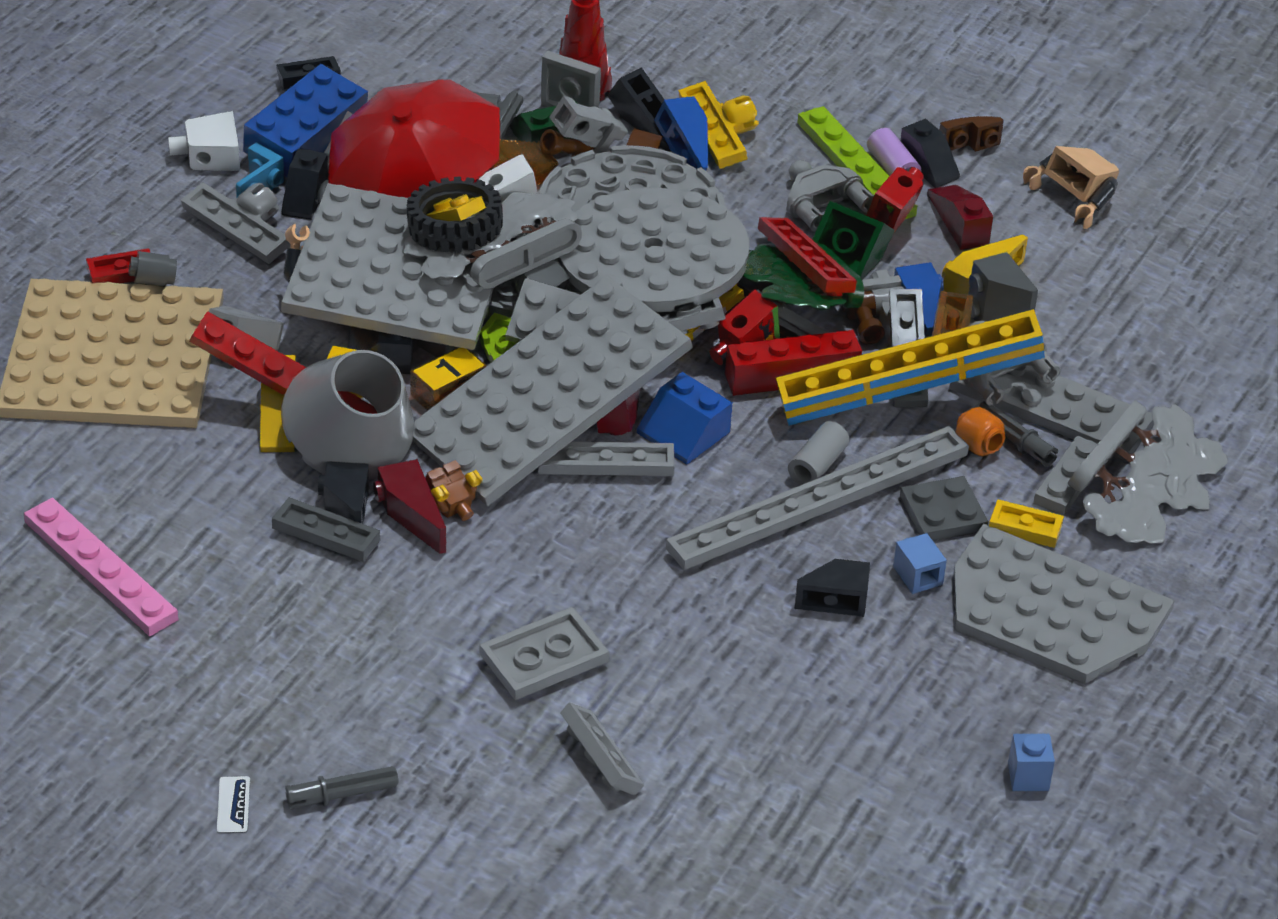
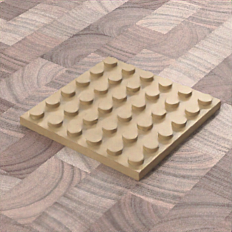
[0,279,224,428]

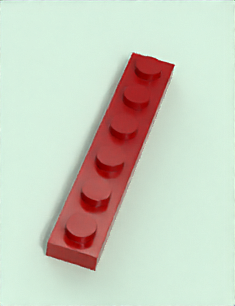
[758,217,857,296]
[189,311,378,414]

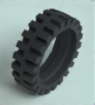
[407,177,503,252]

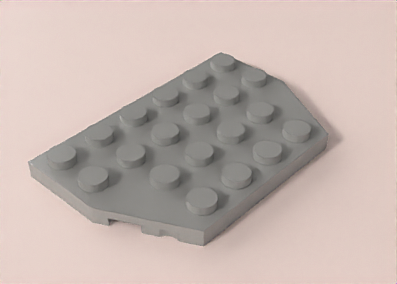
[953,524,1175,684]

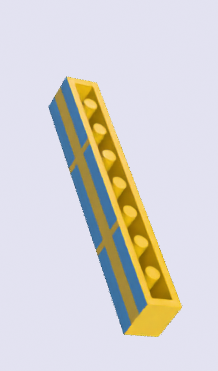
[776,309,1045,426]

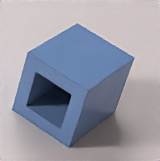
[893,533,947,594]
[1008,734,1055,791]

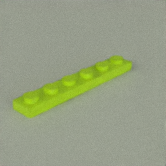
[797,106,918,220]

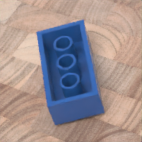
[243,64,368,177]

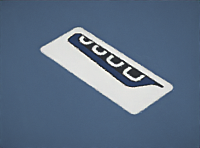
[217,776,250,832]

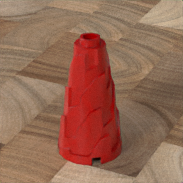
[559,0,612,101]

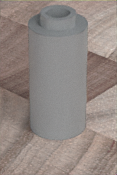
[788,421,850,485]

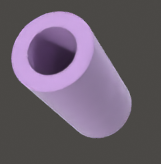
[867,128,921,176]

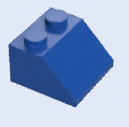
[637,372,733,465]

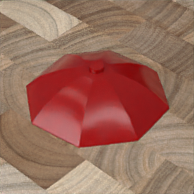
[329,79,500,198]

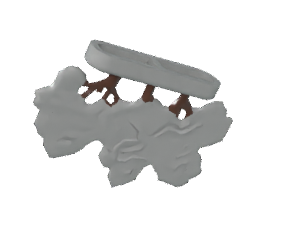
[403,192,582,289]
[1067,400,1228,543]

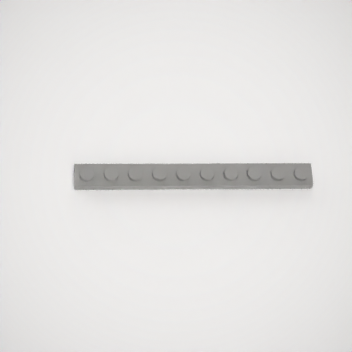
[666,426,969,570]

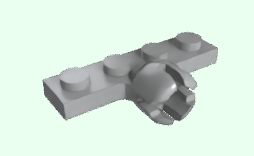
[181,182,290,264]

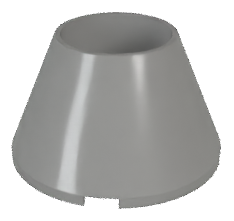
[281,350,414,480]

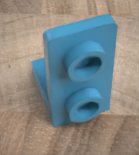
[236,142,284,198]

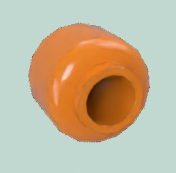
[955,407,1005,456]

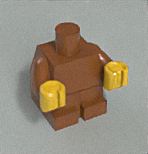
[426,460,483,521]

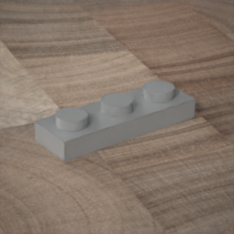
[1033,436,1097,516]
[560,702,644,795]

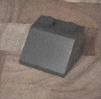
[965,252,1038,322]

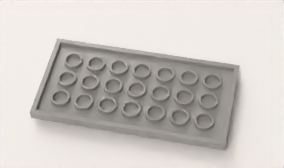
[412,275,693,506]

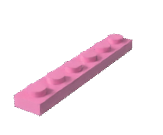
[24,497,179,637]

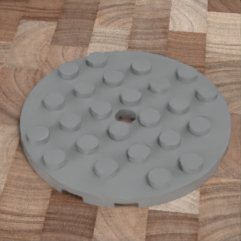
[539,145,725,247]
[558,188,750,312]

